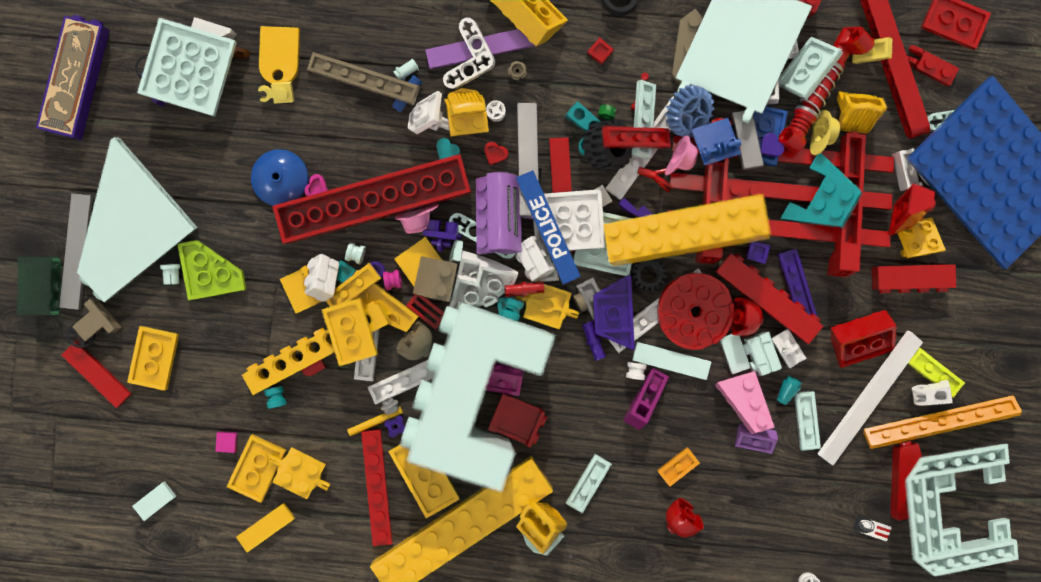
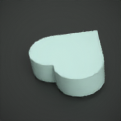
[449,240,463,264]

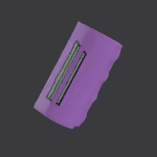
[476,172,522,255]

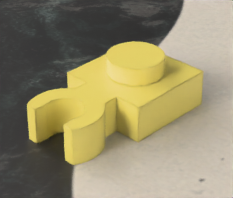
[258,81,294,103]

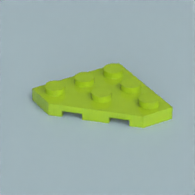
[178,240,247,300]

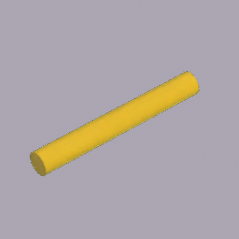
[348,406,403,436]

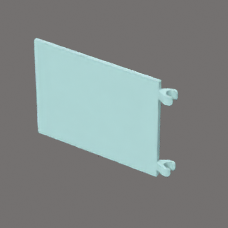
[676,0,812,123]

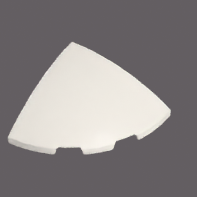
[449,251,518,309]

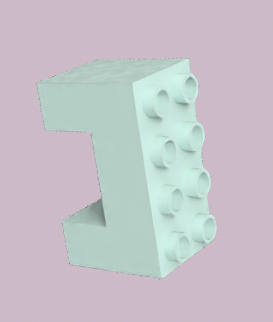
[400,301,554,491]

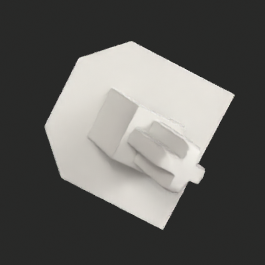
[408,91,449,134]

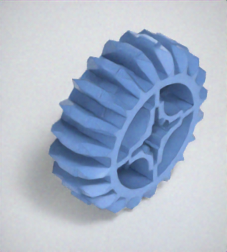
[665,85,715,137]

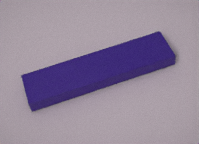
[777,248,817,316]

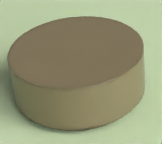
[572,293,588,313]

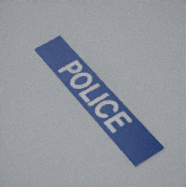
[516,170,581,284]

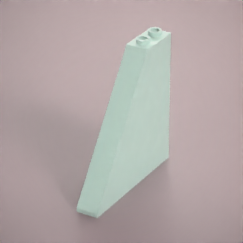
[77,137,198,302]

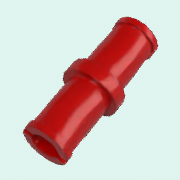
[504,281,545,298]

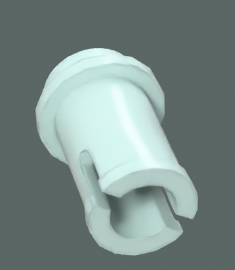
[393,59,419,81]

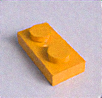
[657,447,700,486]

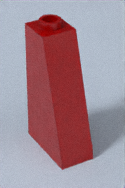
[890,440,922,521]

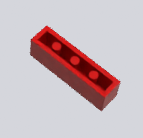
[872,264,956,293]

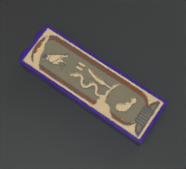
[36,15,110,140]

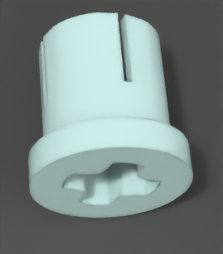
[160,264,181,284]

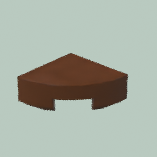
[232,47,250,59]

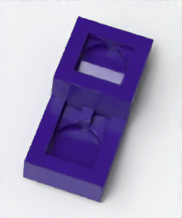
[617,198,653,218]

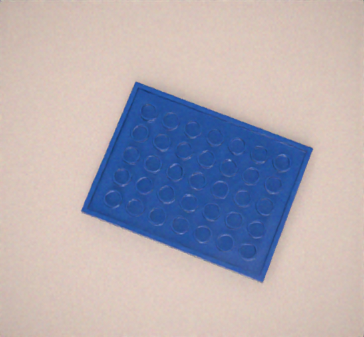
[906,76,1041,269]

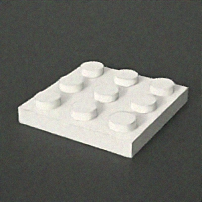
[544,189,605,252]

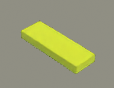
[908,348,965,398]

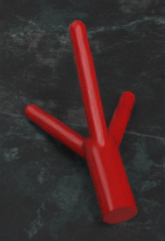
[637,166,678,192]

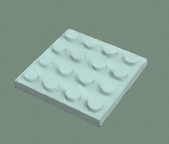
[137,18,237,117]

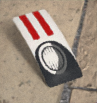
[853,516,891,541]

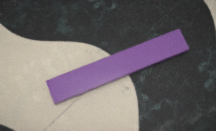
[425,29,535,70]

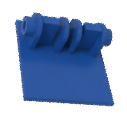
[691,118,741,166]

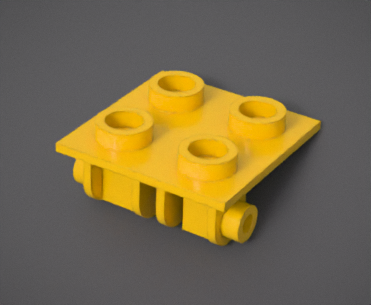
[898,217,946,258]
[280,265,322,314]

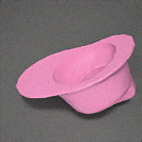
[665,135,698,175]
[395,204,439,234]

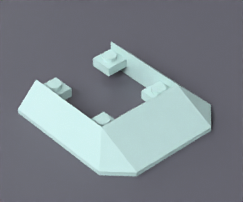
[905,444,1019,576]

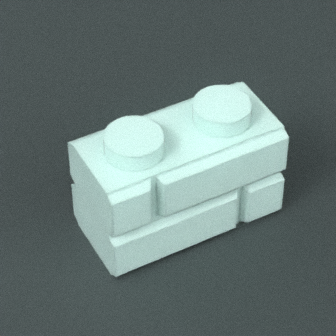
[743,331,782,376]

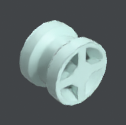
[345,242,366,265]

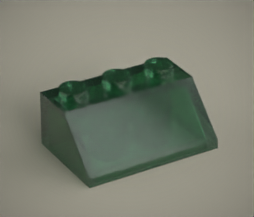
[17,256,62,315]

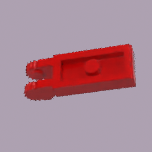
[907,45,959,87]

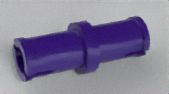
[581,321,606,361]

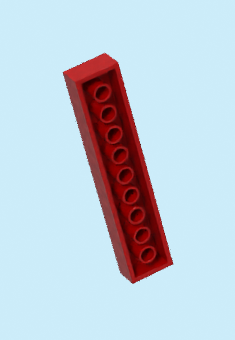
[272,154,472,245]

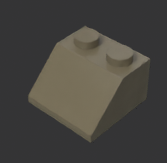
[413,256,459,302]

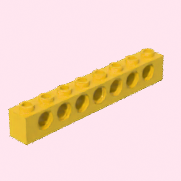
[242,301,391,395]

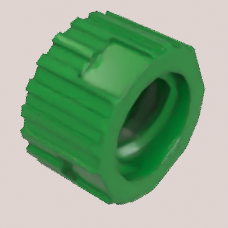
[598,105,616,120]

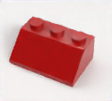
[831,310,897,368]

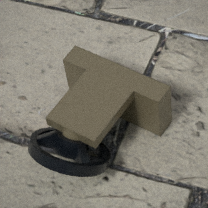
[66,299,122,348]

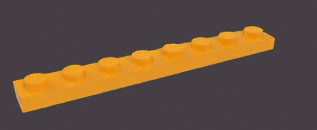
[863,396,1022,449]

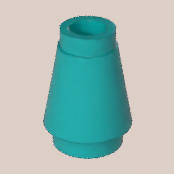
[777,375,802,405]

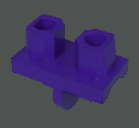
[423,220,462,252]

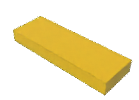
[326,263,381,307]
[236,503,295,552]

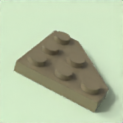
[671,8,703,86]

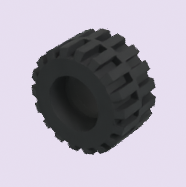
[582,120,633,171]

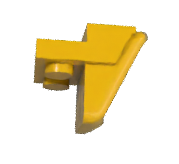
[444,88,489,137]
[837,92,887,133]
[516,503,567,554]

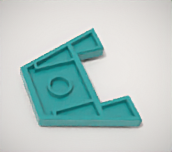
[780,153,863,228]

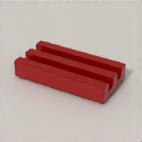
[406,294,444,330]

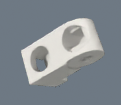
[912,380,953,405]

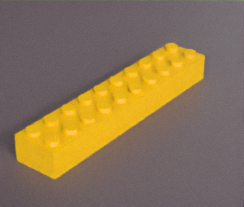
[370,456,553,582]

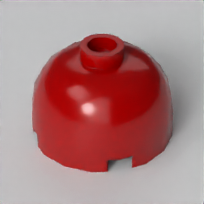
[730,297,764,336]
[666,498,704,538]

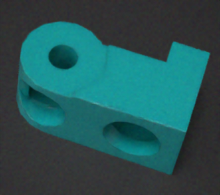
[564,101,600,132]

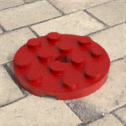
[657,273,734,350]

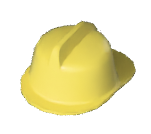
[810,110,840,155]

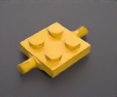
[515,281,579,329]
[268,447,330,499]

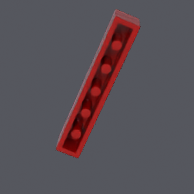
[715,253,823,344]

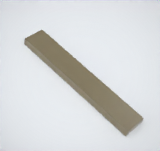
[307,52,420,105]

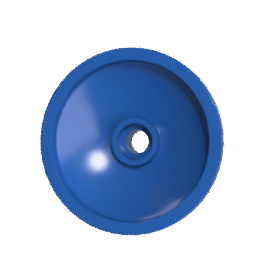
[251,149,309,206]

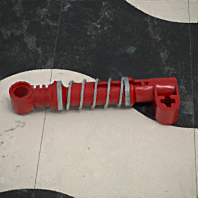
[779,27,875,153]

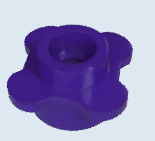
[385,415,405,438]

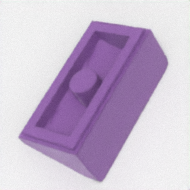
[735,424,778,454]

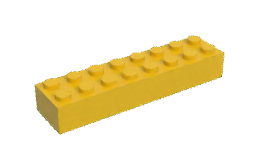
[603,194,770,267]

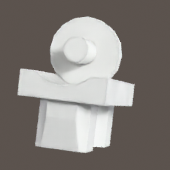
[771,329,806,368]

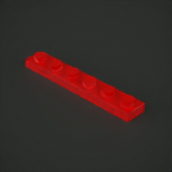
[361,429,393,546]

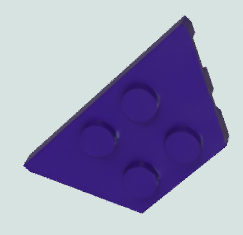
[593,275,635,350]

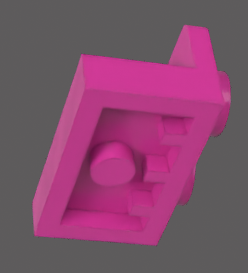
[484,361,524,396]

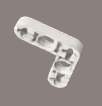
[443,18,495,89]

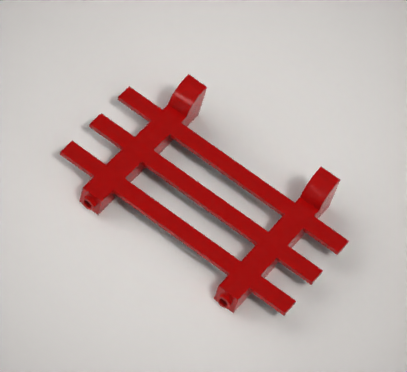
[667,118,894,277]

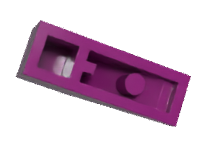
[623,367,669,430]

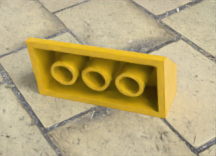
[490,0,568,47]

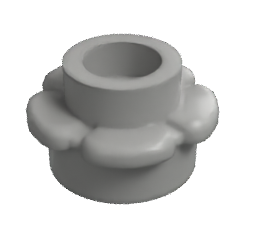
[381,398,399,415]

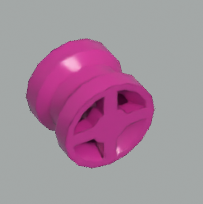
[383,269,402,291]

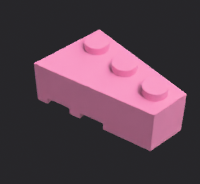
[715,371,774,435]

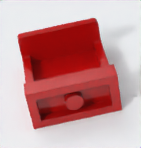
[488,393,547,448]

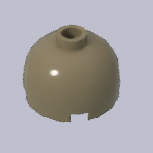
[396,321,433,360]

